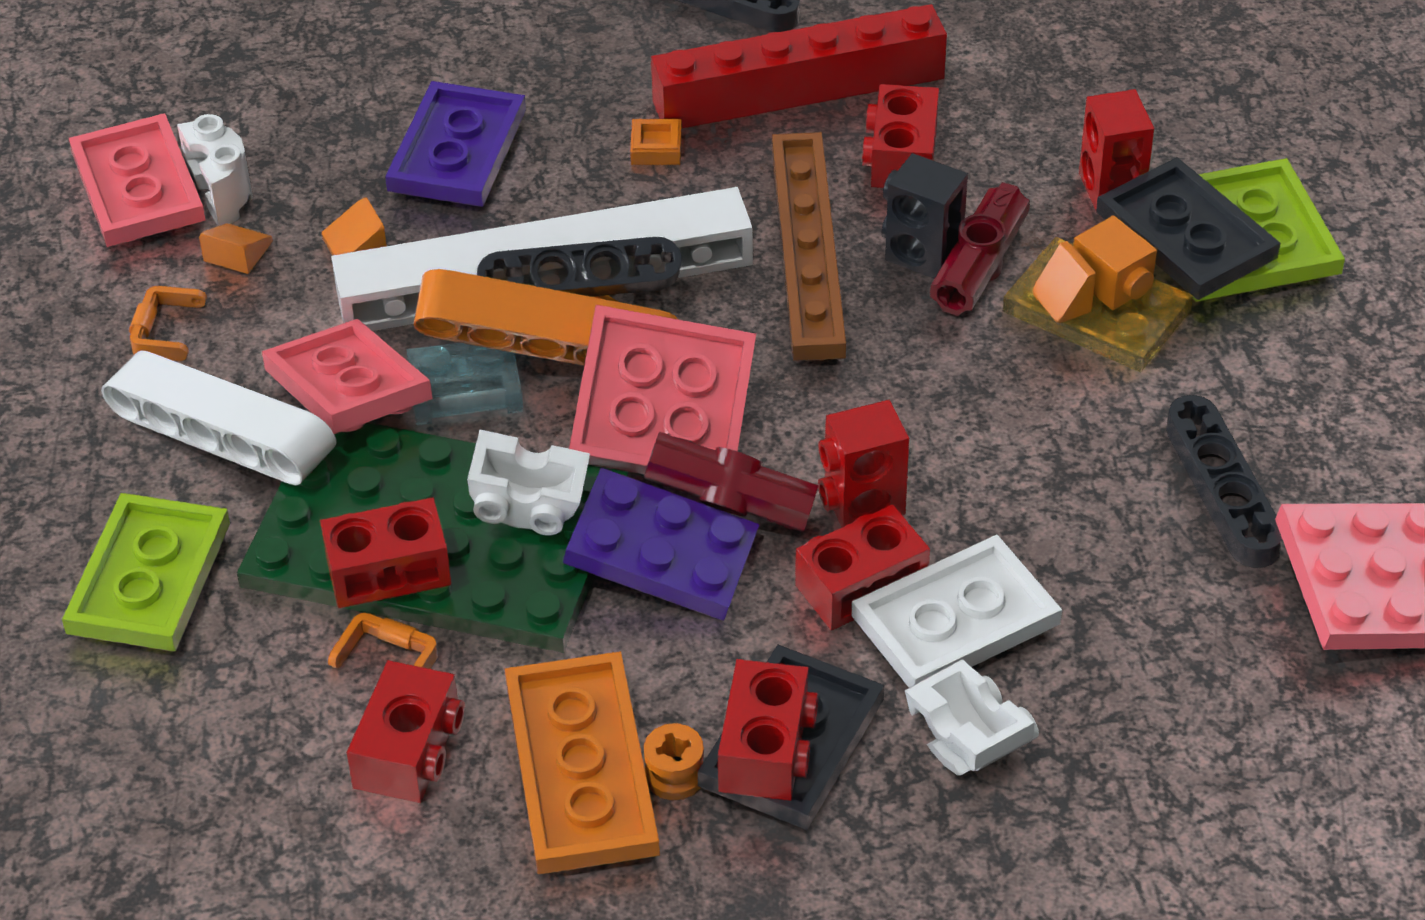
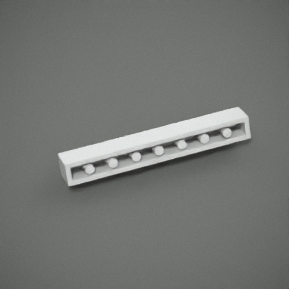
[331,187,753,331]

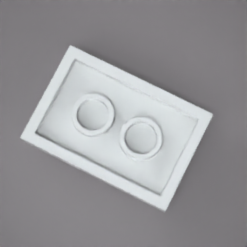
[852,535,1062,688]

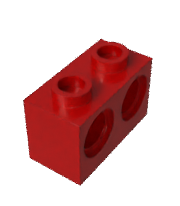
[862,84,939,188]
[1079,89,1155,210]
[818,399,910,528]
[320,497,451,608]
[795,504,930,631]
[718,659,818,801]

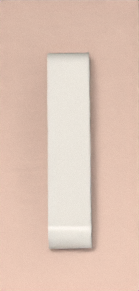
[101,350,336,485]

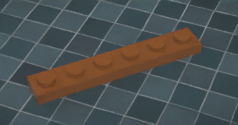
[772,132,846,361]

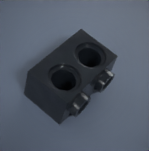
[881,153,968,279]

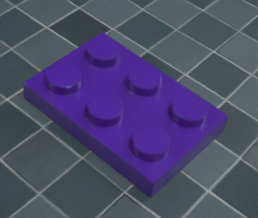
[385,81,526,207]
[563,468,759,621]

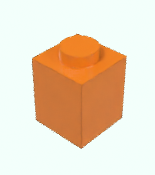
[1073,215,1157,310]

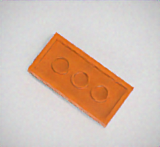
[504,651,660,875]

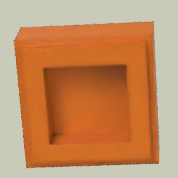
[630,119,682,165]

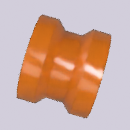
[643,723,704,801]

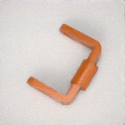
[129,286,207,361]
[328,613,438,669]

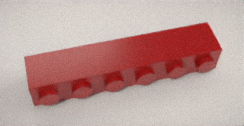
[651,4,947,129]

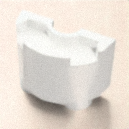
[177,114,253,226]
[467,430,590,535]
[905,659,1039,775]

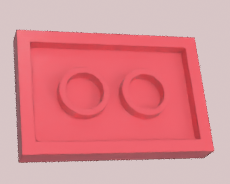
[69,113,206,247]
[262,319,433,434]

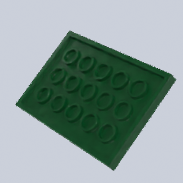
[237,422,628,653]

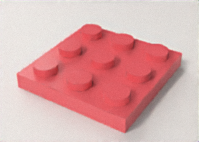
[569,305,756,474]
[1275,503,1425,650]

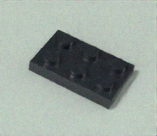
[1096,157,1281,300]
[698,644,885,830]

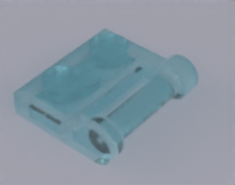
[406,343,524,426]

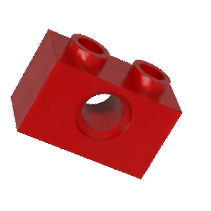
[346,660,465,803]

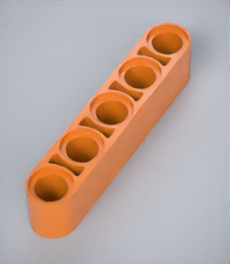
[414,269,679,366]

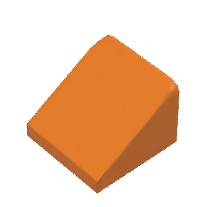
[321,197,387,256]
[199,223,273,274]
[1033,241,1096,323]

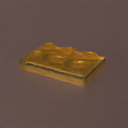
[1002,236,1193,373]

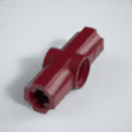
[930,182,1030,316]
[644,432,819,532]

